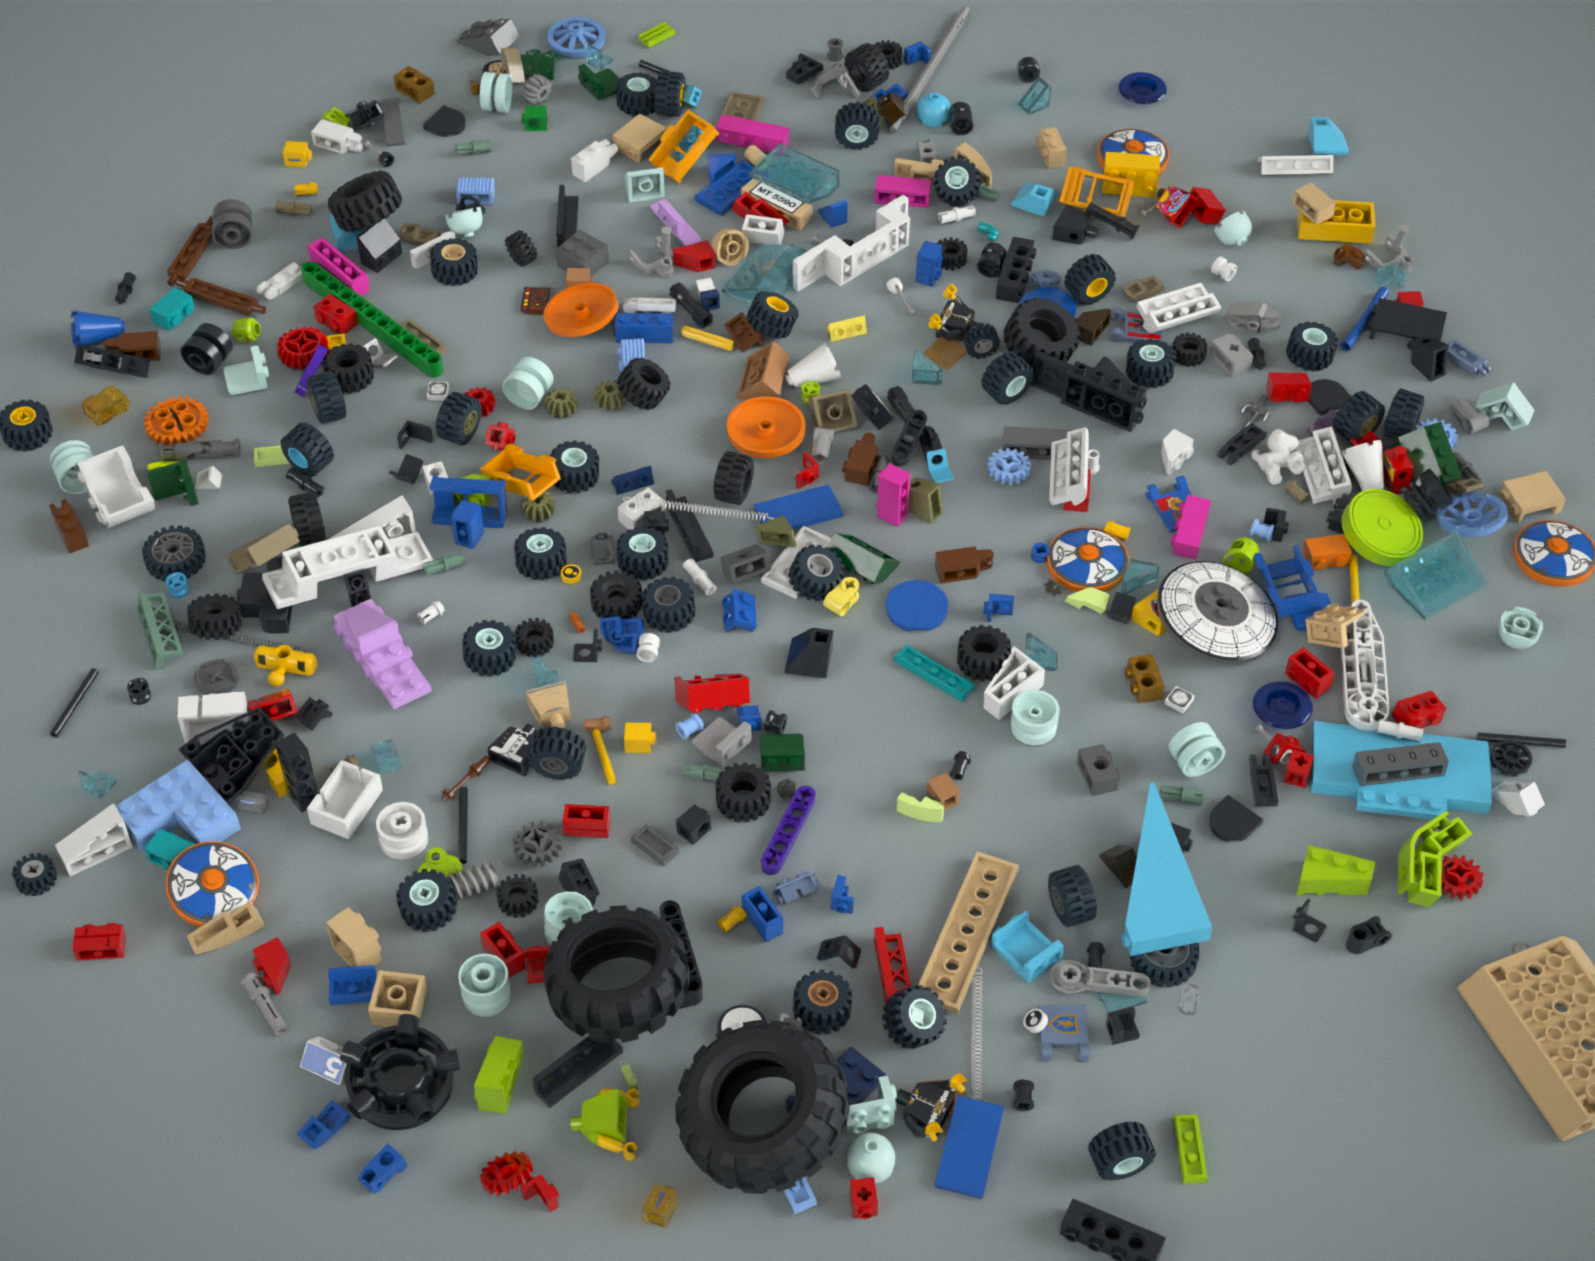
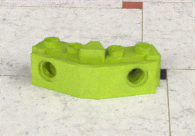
[1397,810,1472,908]

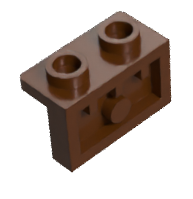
[724,312,765,353]

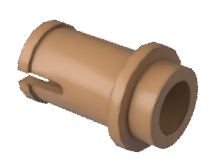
[584,715,611,733]

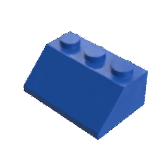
[615,313,674,343]

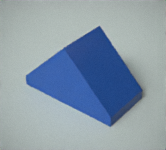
[708,153,736,184]
[818,200,848,228]

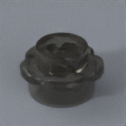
[1043,579,1063,596]
[777,778,796,800]

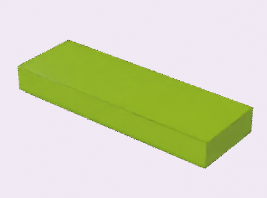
[1173,1114,1208,1184]

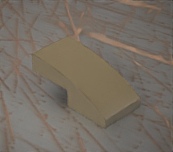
[501,48,525,83]
[397,224,441,246]
[1122,274,1165,302]
[1445,478,1484,495]

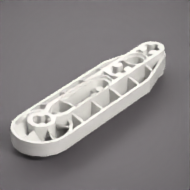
[1340,600,1390,731]

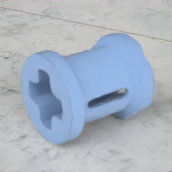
[1250,519,1275,542]
[675,713,704,740]

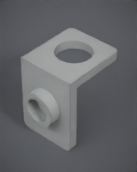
[361,338,397,368]

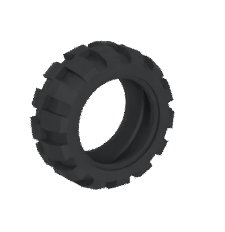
[543,905,690,1043]

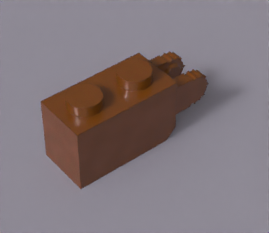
[103,331,161,361]
[842,432,878,486]
[49,499,89,554]
[935,546,994,584]

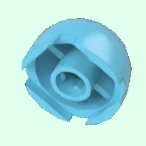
[916,93,951,127]

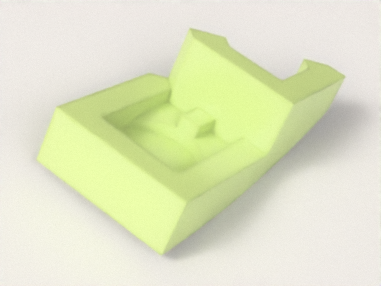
[1064,587,1110,614]

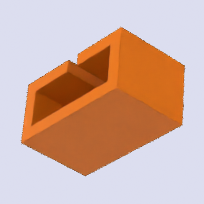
[1302,534,1352,570]

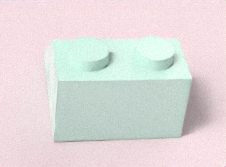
[625,168,665,203]

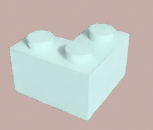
[1474,382,1534,431]

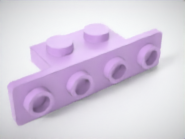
[650,199,702,246]

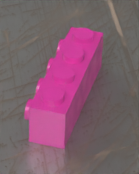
[716,114,790,155]
[307,237,370,296]

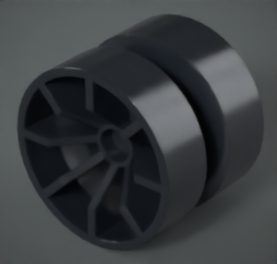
[180,323,233,375]

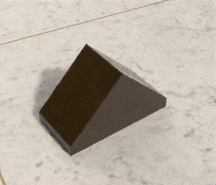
[1099,845,1137,888]

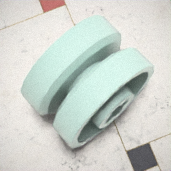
[480,72,513,113]
[1010,690,1060,746]
[1169,722,1225,777]

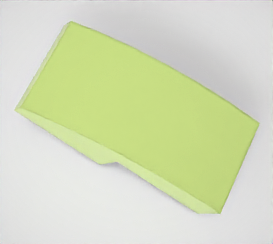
[897,792,944,822]

